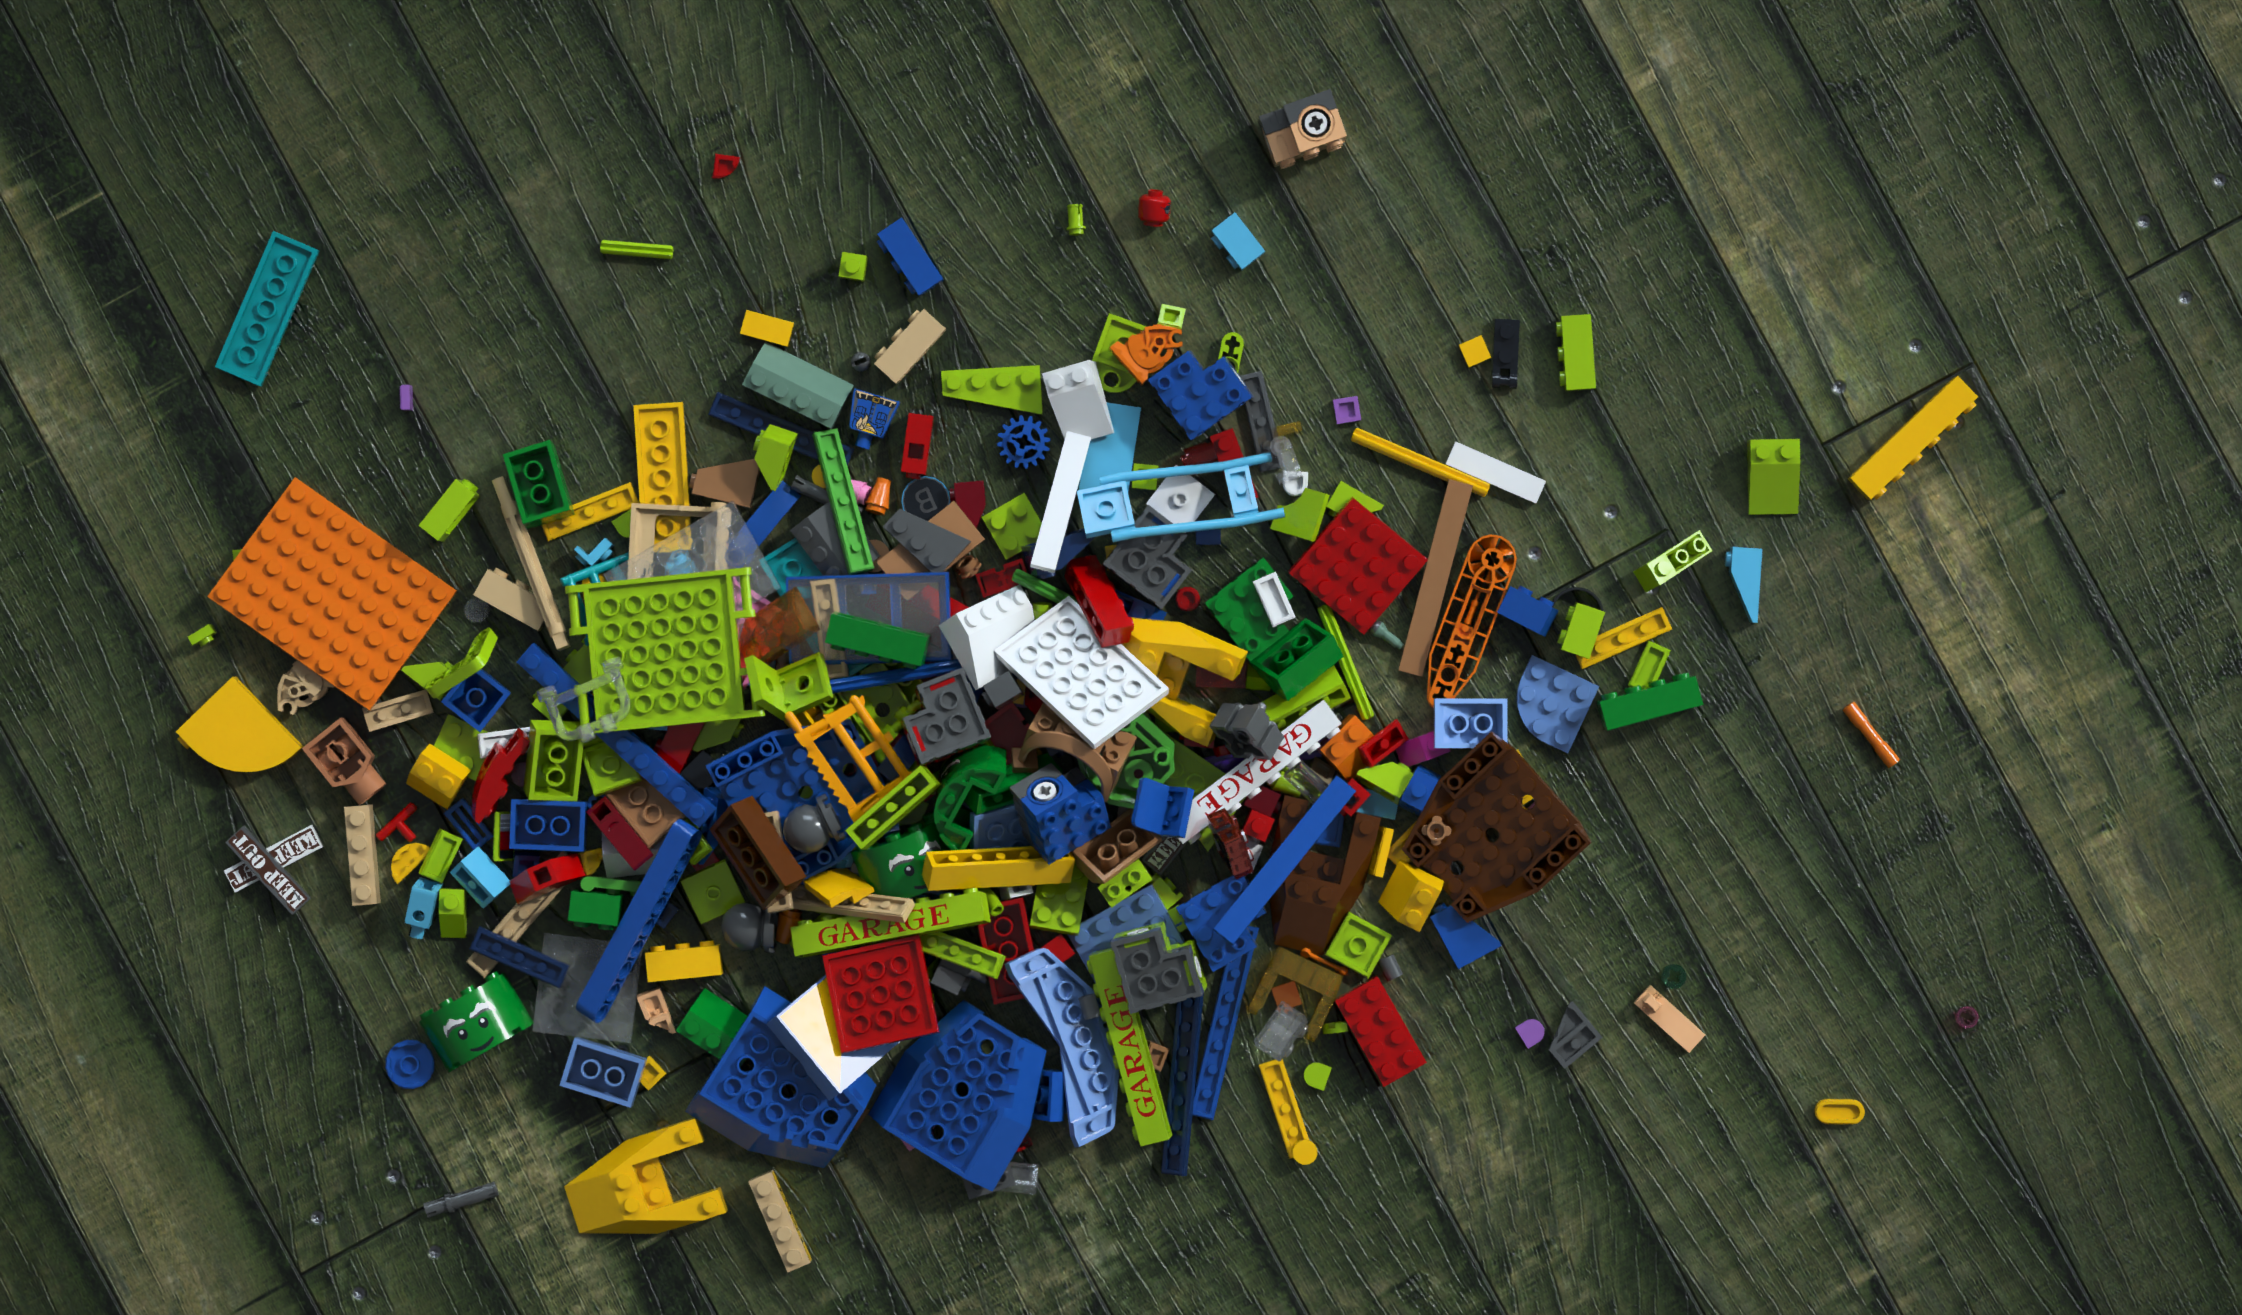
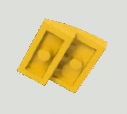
[803,868,874,908]

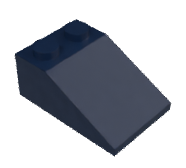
[1021,528,1095,579]

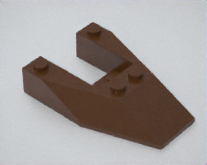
[1269,795,1381,956]

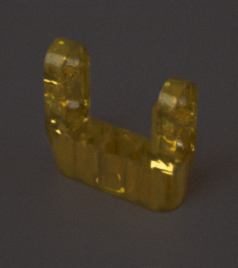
[1247,946,1344,1043]

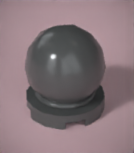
[783,794,847,854]
[721,902,779,953]

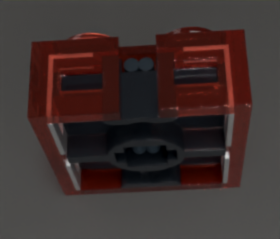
[1207,808,1254,880]

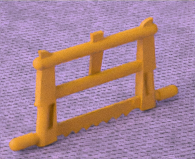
[785,694,912,822]

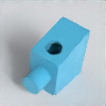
[405,877,444,939]

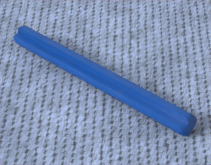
[830,659,962,693]

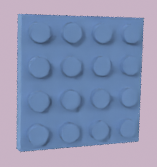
[1067,884,1185,983]

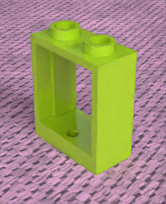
[419,479,480,542]
[1097,858,1153,908]

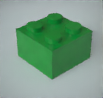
[568,889,625,930]

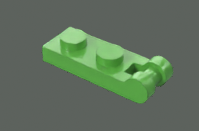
[580,876,642,896]

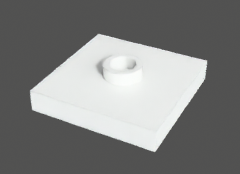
[1146,465,1215,533]

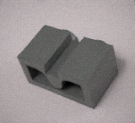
[982,671,1024,710]

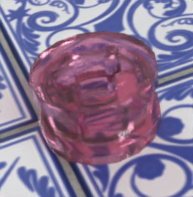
[1955,1006,1979,1028]

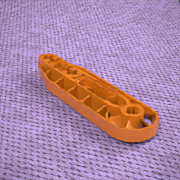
[1426,534,1517,709]

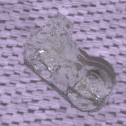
[1270,436,1303,485]

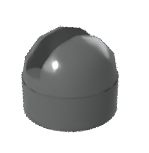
[851,352,871,372]

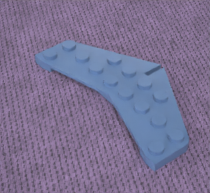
[1004,948,1119,1147]

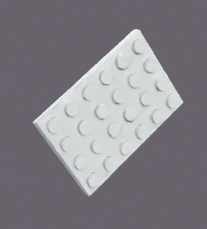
[994,596,1169,749]

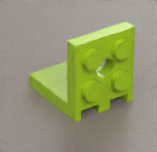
[744,652,834,720]

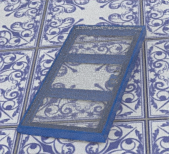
[786,572,953,665]

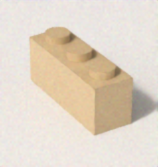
[874,309,946,384]
[473,567,545,631]

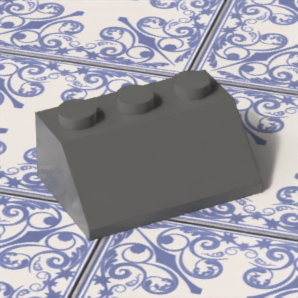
[790,501,880,575]

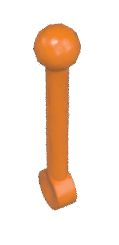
[1300,948,1348,976]

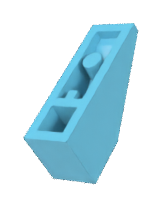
[1725,547,1762,623]

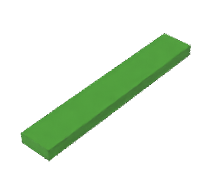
[812,428,874,575]

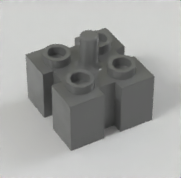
[1209,702,1284,760]
[931,935,988,995]

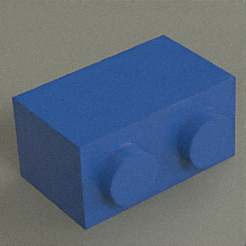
[1497,586,1559,637]

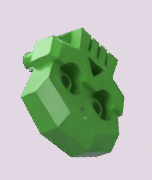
[1077,713,1175,809]

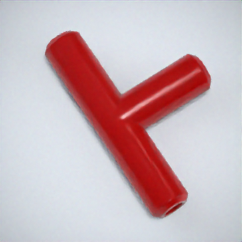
[376,802,417,842]

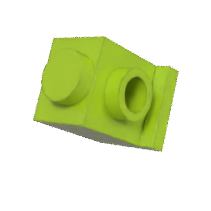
[1147,873,1183,910]

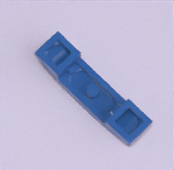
[728,481,801,569]

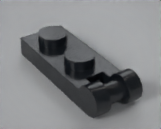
[1492,319,1520,389]

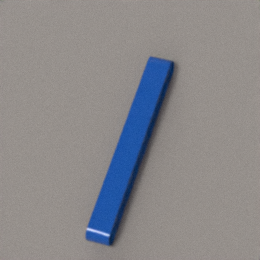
[576,819,702,1023]

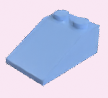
[1434,699,1507,748]

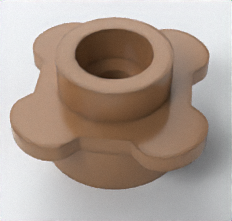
[956,555,982,579]
[1421,816,1451,845]

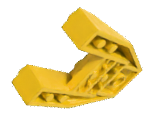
[1122,617,1248,747]
[564,1118,728,1234]

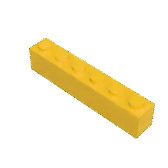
[1848,376,1978,500]
[922,846,1075,891]

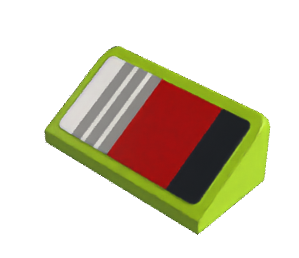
[493,811,515,861]

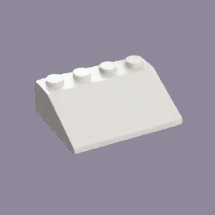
[939,584,1035,690]

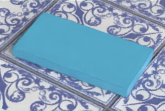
[1079,402,1141,491]

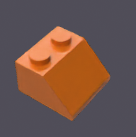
[1316,714,1374,783]

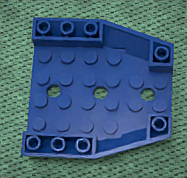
[705,719,886,881]
[685,986,876,1168]
[869,1000,1047,1191]

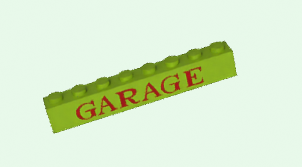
[790,888,991,958]
[1087,948,1172,1147]

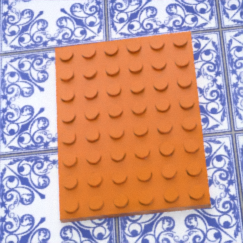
[207,477,457,711]

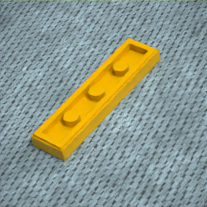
[542,482,639,541]
[1575,607,1672,669]
[1259,1057,1309,1159]

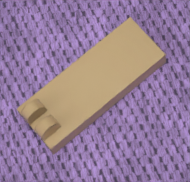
[362,690,434,732]

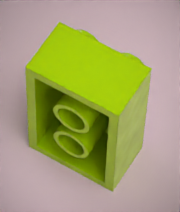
[523,720,585,801]

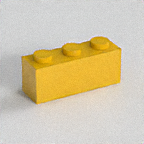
[645,940,723,982]

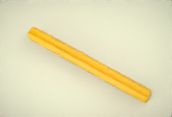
[1351,428,1490,497]

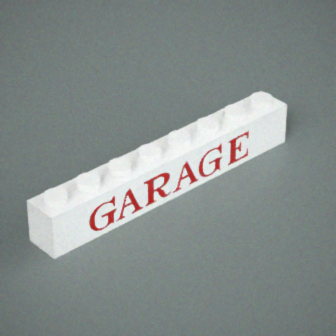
[1179,700,1342,845]

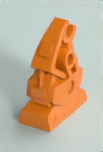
[1109,324,1182,386]

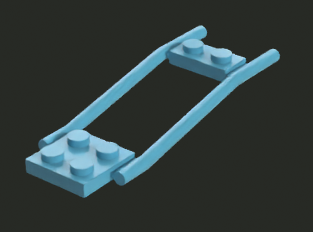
[1077,452,1285,543]

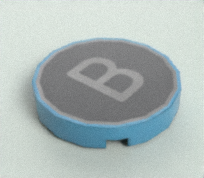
[901,476,951,521]

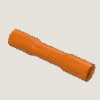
[1842,701,1900,768]

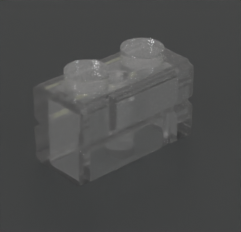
[1254,1001,1308,1061]

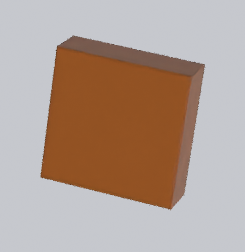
[1271,980,1302,1012]

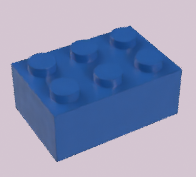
[509,798,588,852]

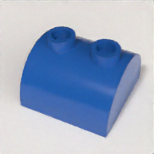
[441,669,511,732]
[1032,1068,1067,1122]

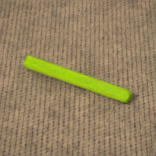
[1318,604,1374,720]

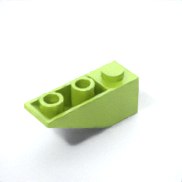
[1633,530,1712,592]

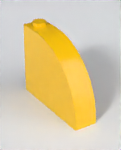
[176,677,304,772]

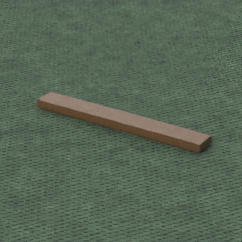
[1398,479,1473,676]

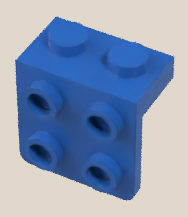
[1131,778,1194,838]

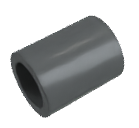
[1378,954,1403,981]
[1078,993,1101,1020]

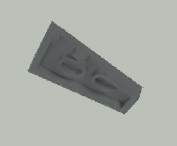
[883,509,971,572]

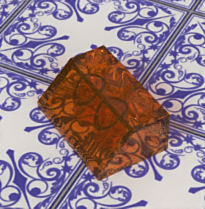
[738,587,820,665]

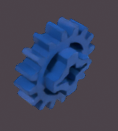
[997,415,1050,469]

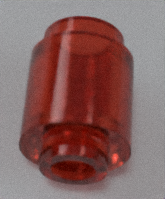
[1180,442,1218,466]

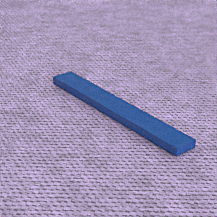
[1213,776,1356,945]
[1193,926,1259,1120]

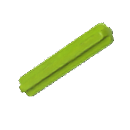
[600,240,674,259]

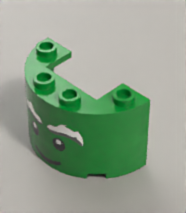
[934,745,1006,850]
[850,811,951,898]
[419,971,534,1073]

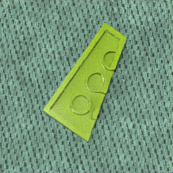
[941,365,1043,415]

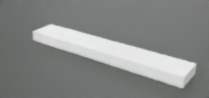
[1030,432,1091,573]

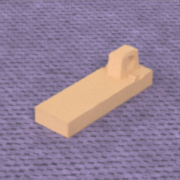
[1634,985,1705,1053]

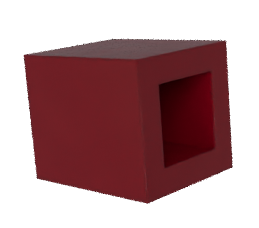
[1243,785,1283,817]

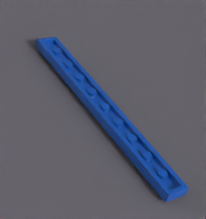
[517,643,717,828]

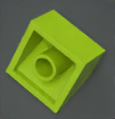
[753,424,798,491]

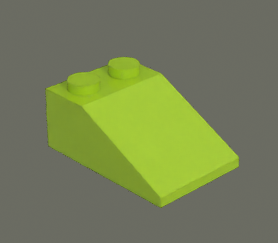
[1747,439,1800,515]

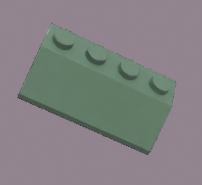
[742,342,854,429]

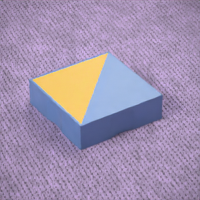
[766,974,900,1101]

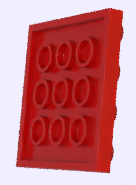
[1288,496,1428,635]
[822,935,940,1054]

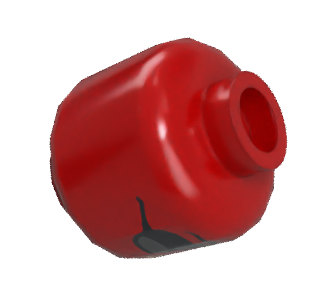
[1138,189,1171,227]

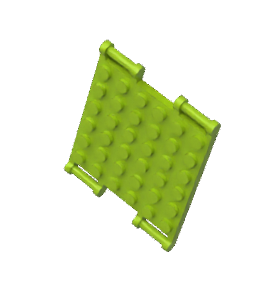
[565,567,765,735]

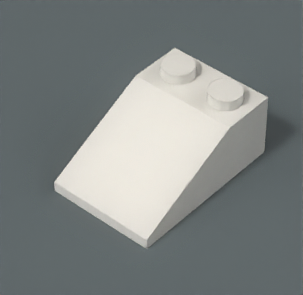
[1042,360,1114,440]

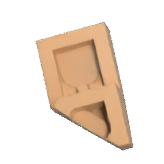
[636,986,676,1034]

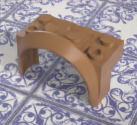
[1017,702,1137,802]

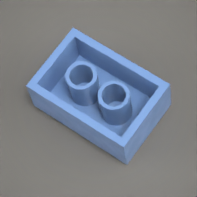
[559,1036,647,1108]

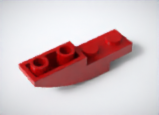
[472,728,530,824]

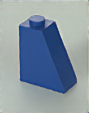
[1429,903,1502,969]

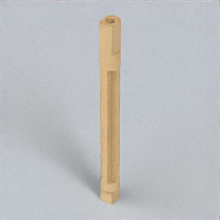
[492,476,571,651]

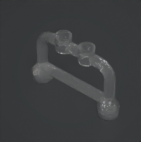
[536,657,631,743]

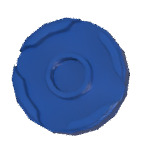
[385,1040,435,1089]

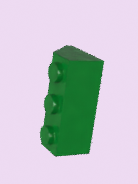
[1250,618,1344,701]
[676,988,747,1068]

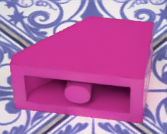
[1396,731,1450,767]

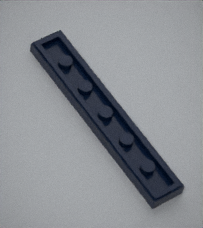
[708,392,855,466]

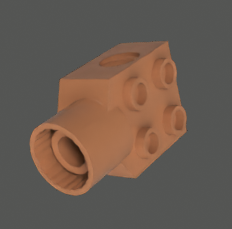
[302,717,386,805]

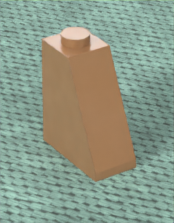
[689,459,760,508]

